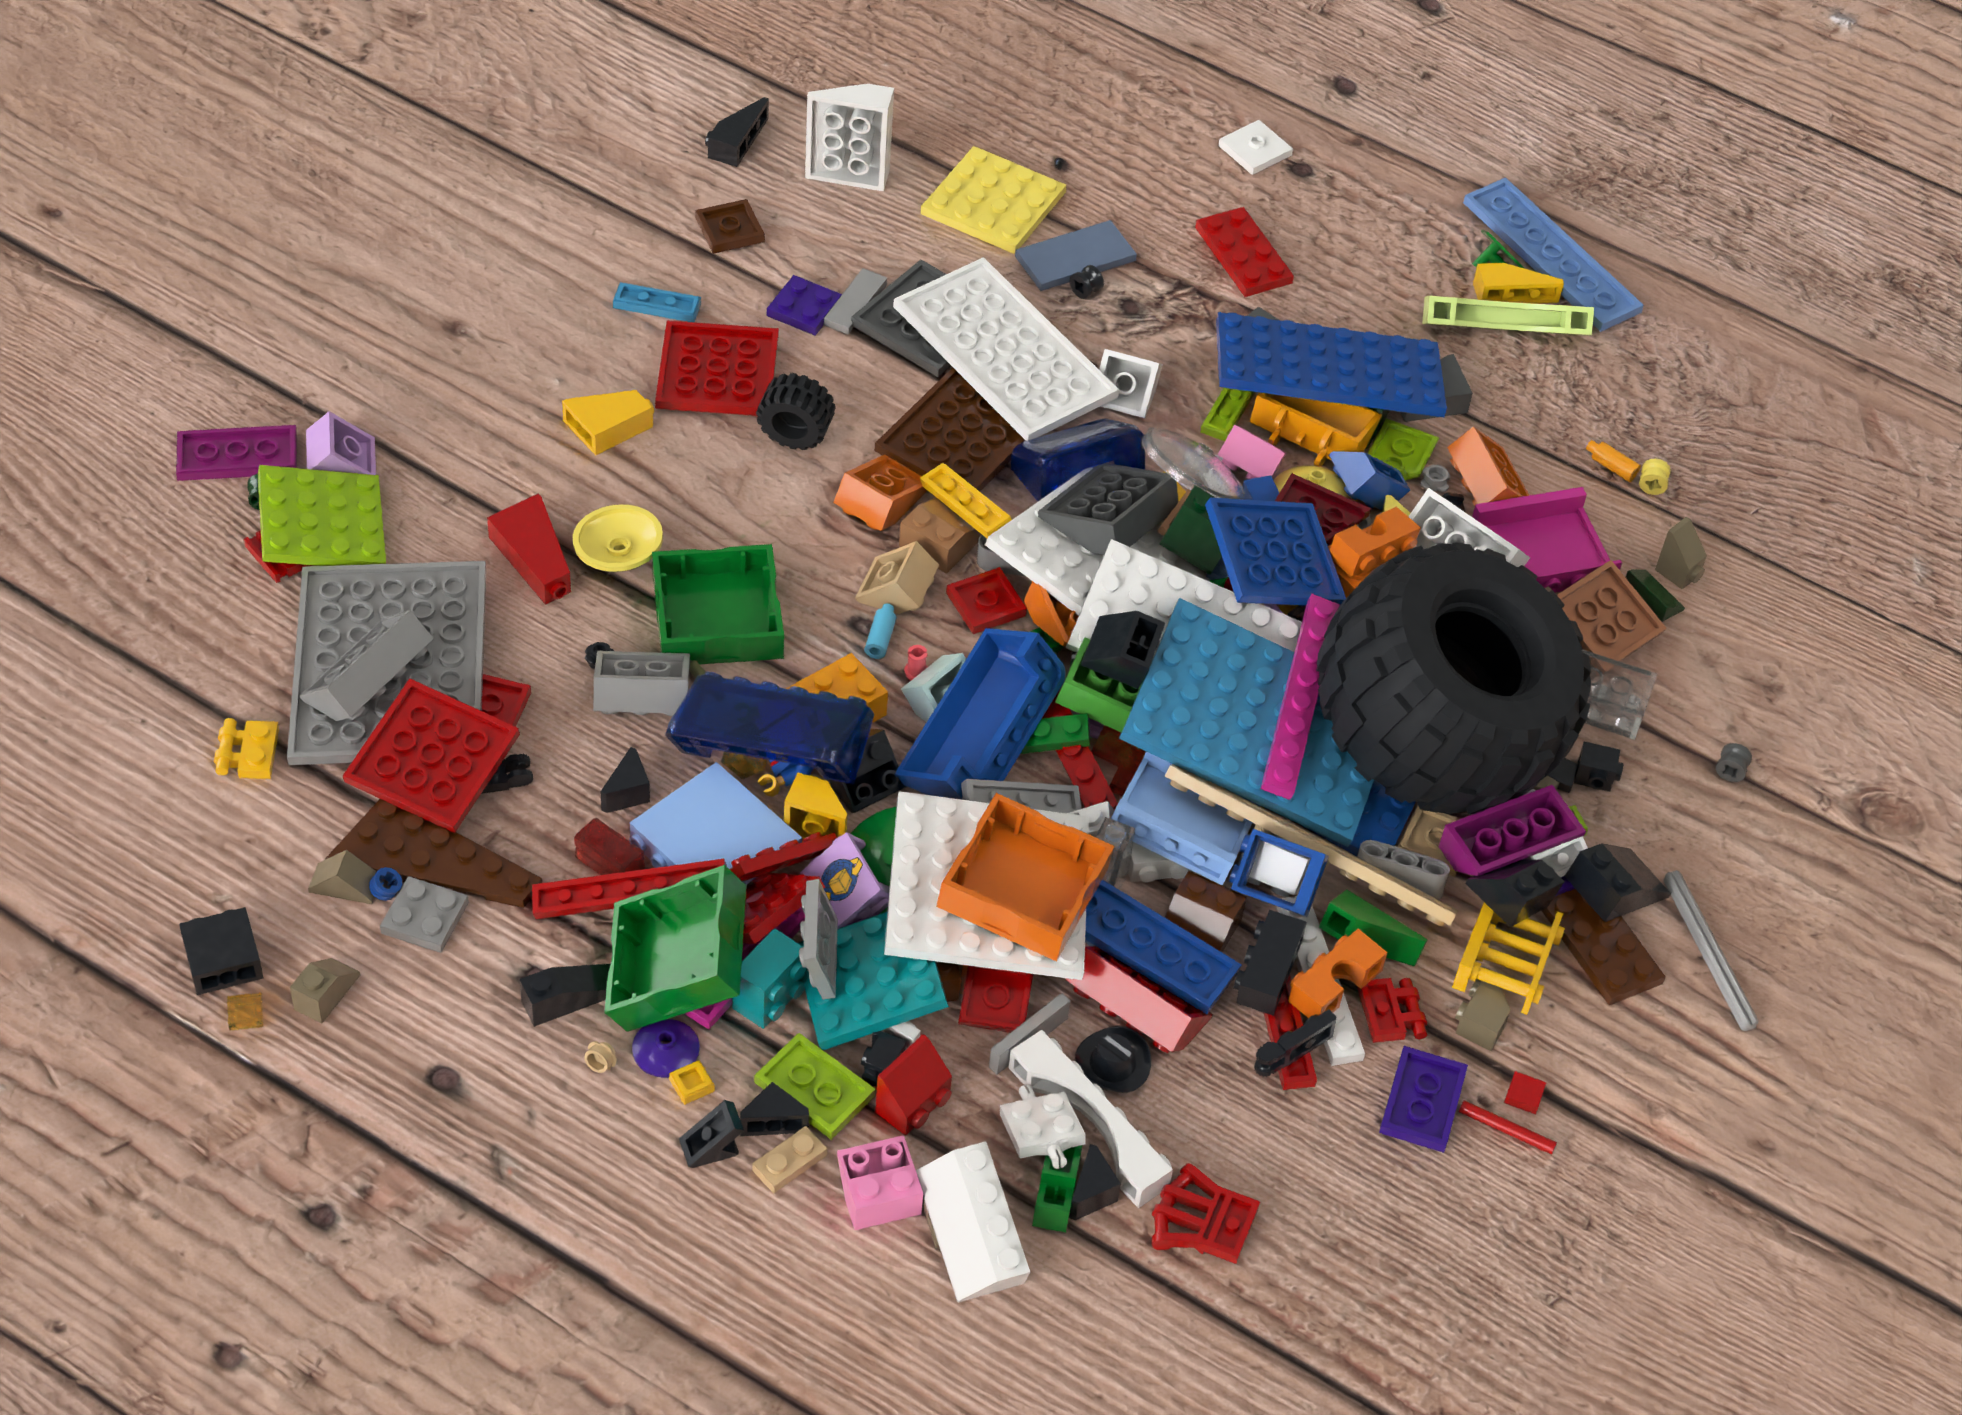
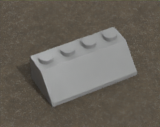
[299,610,433,721]

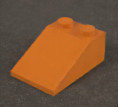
[833,454,927,531]
[1024,581,1079,646]

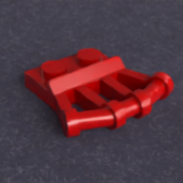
[1151,1163,1260,1264]

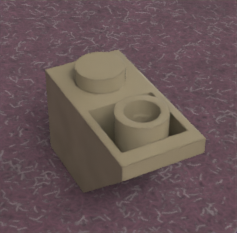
[1455,979,1511,1051]

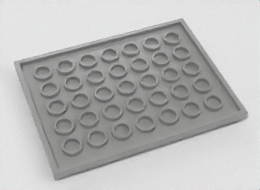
[287,561,487,765]

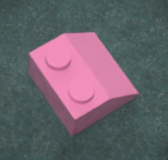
[1218,425,1287,479]

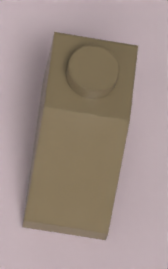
[1655,517,1707,589]
[290,958,360,1023]

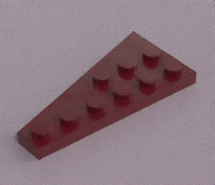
[1224,473,1371,592]

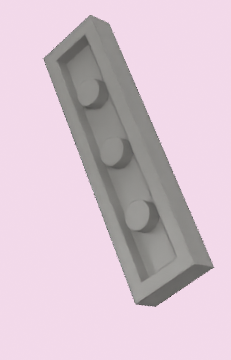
[961,779,1082,813]

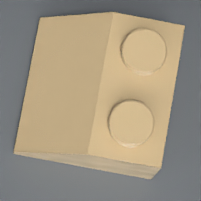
[855,541,939,614]

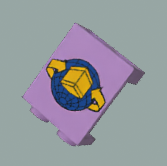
[800,832,890,929]

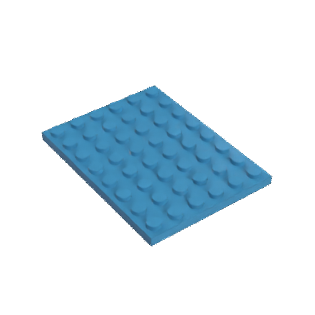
[1119,598,1374,847]

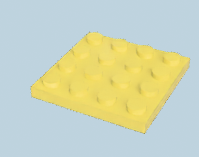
[921,146,1066,254]

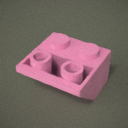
[837,1135,923,1230]

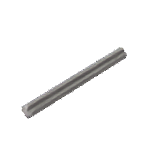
[1664,870,1758,1031]

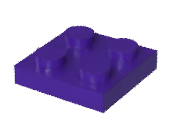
[767,275,842,336]

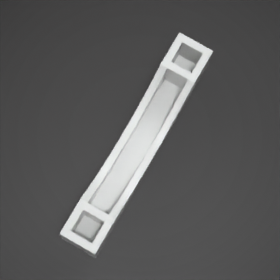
[1009,1030,1173,1208]

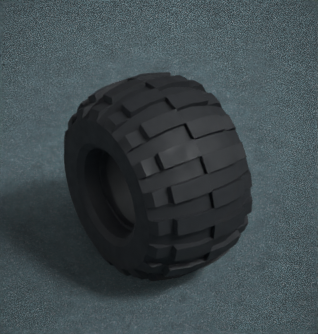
[1316,543,1591,815]

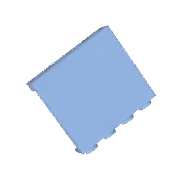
[1106,752,1260,885]
[629,762,802,885]

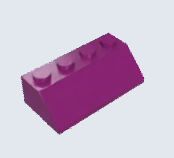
[1438,785,1586,877]

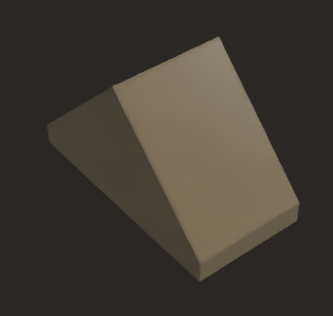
[308,850,376,904]

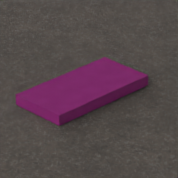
[176,425,297,481]

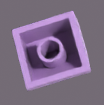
[306,411,376,475]

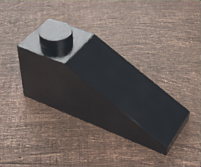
[705,97,769,167]
[519,964,611,1027]

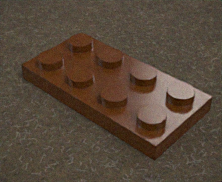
[1542,889,1666,1006]

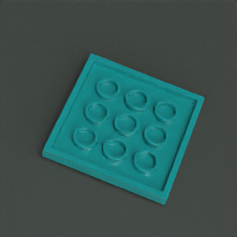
[798,912,949,1050]

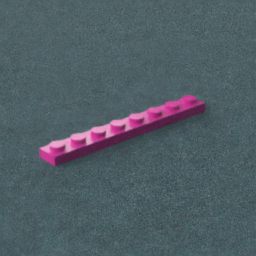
[1260,594,1340,800]

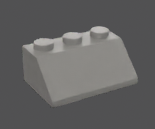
[593,651,690,716]

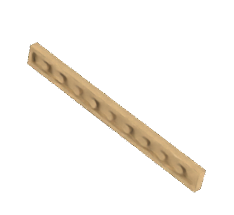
[1164,764,1458,926]

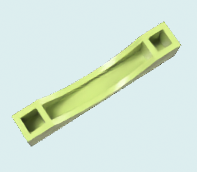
[1422,296,1594,335]

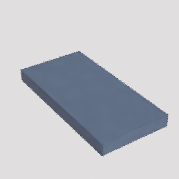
[1015,220,1137,291]

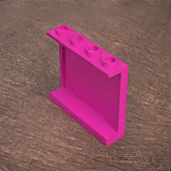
[1472,487,1622,593]

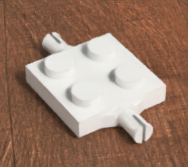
[1000,1084,1085,1169]

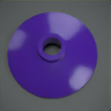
[632,1019,700,1078]

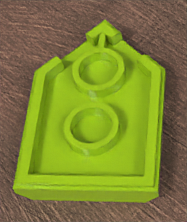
[1367,418,1439,480]

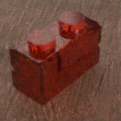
[574,818,645,875]

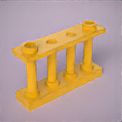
[1452,902,1565,1015]

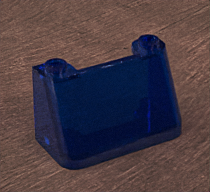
[1011,418,1145,501]

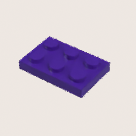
[1379,1046,1468,1153]

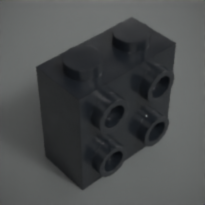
[179,907,263,995]

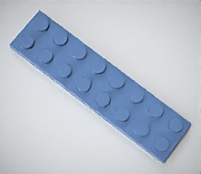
[1463,177,1644,332]

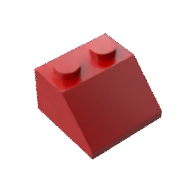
[875,1034,952,1136]

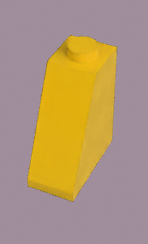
[562,390,654,456]

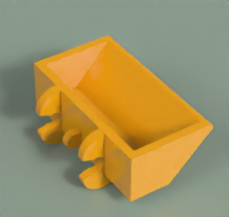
[1250,392,1382,467]

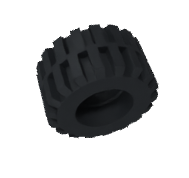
[756,373,836,450]

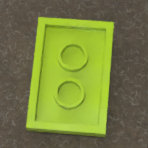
[754,1033,876,1140]

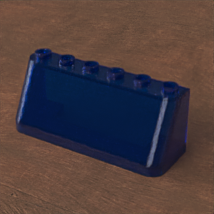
[665,672,874,784]

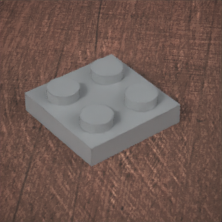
[380,876,469,953]

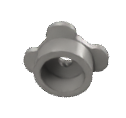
[1420,465,1451,492]

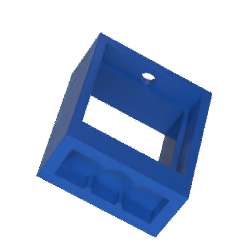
[1229,829,1329,917]

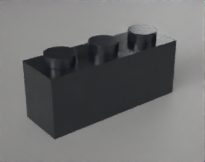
[1233,910,1307,1016]

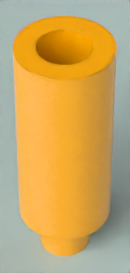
[1586,440,1641,483]

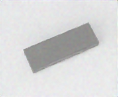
[824,268,887,335]
[989,993,1071,1074]

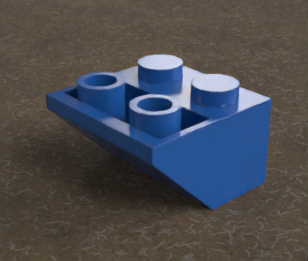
[1329,451,1410,511]

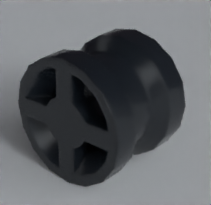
[1069,265,1104,299]

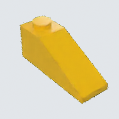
[1473,263,1564,304]

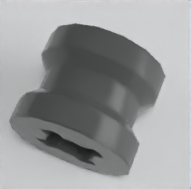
[1716,743,1752,782]

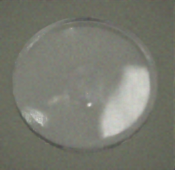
[1141,426,1245,499]

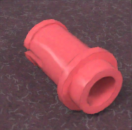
[904,645,928,681]

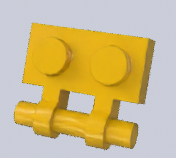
[214,718,279,779]

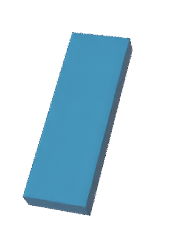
[613,282,701,322]

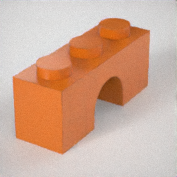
[1329,506,1421,578]
[1288,928,1388,1018]

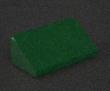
[1625,569,1685,622]

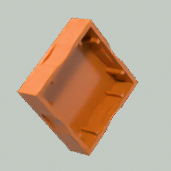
[936,793,1115,962]

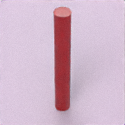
[1459,1100,1557,1155]

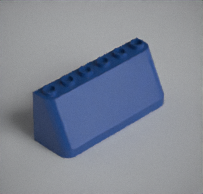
[895,628,1066,800]

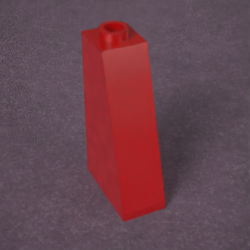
[487,493,571,605]

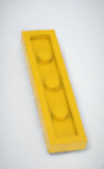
[920,463,1012,538]

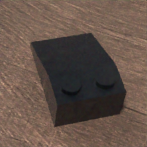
[1565,843,1671,922]

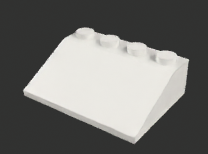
[805,84,894,192]

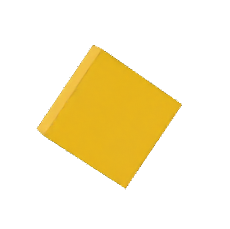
[669,1060,715,1105]

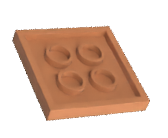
[1557,560,1667,674]

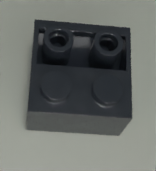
[1081,611,1165,689]
[818,729,907,813]

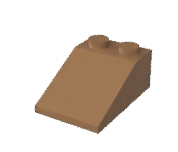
[899,498,982,574]

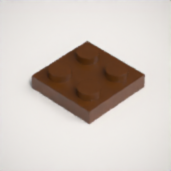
[695,199,765,254]

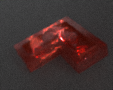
[1091,725,1146,797]

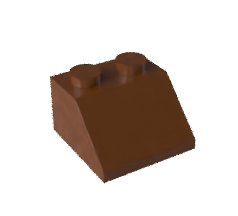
[1165,870,1247,952]

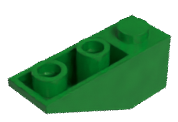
[1319,889,1428,966]

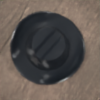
[1075,1026,1151,1093]

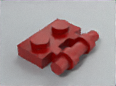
[1357,978,1428,1043]

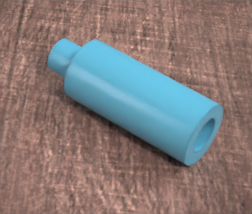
[864,604,897,659]

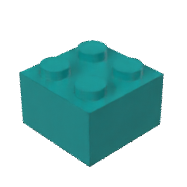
[732,928,806,1029]

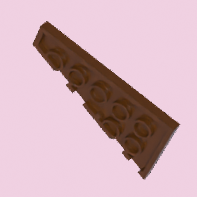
[325,799,542,908]

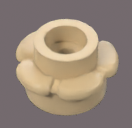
[584,1041,617,1073]

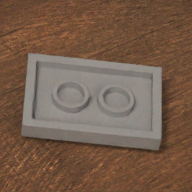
[799,879,838,1000]

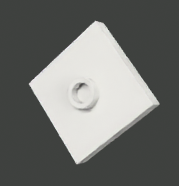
[1218,120,1293,175]

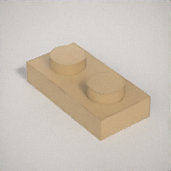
[752,1126,827,1193]

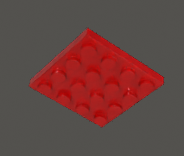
[655,320,779,416]
[343,678,520,833]

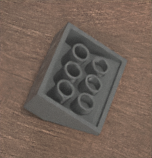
[1038,462,1178,555]

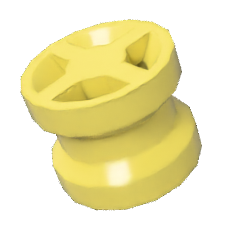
[1639,459,1671,495]

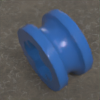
[369,867,402,901]

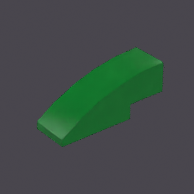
[1032,1145,1083,1233]

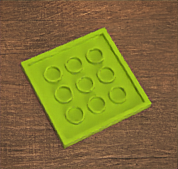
[258,465,386,566]

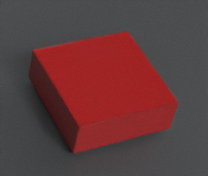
[1504,1071,1547,1115]

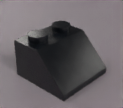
[1465,860,1565,927]

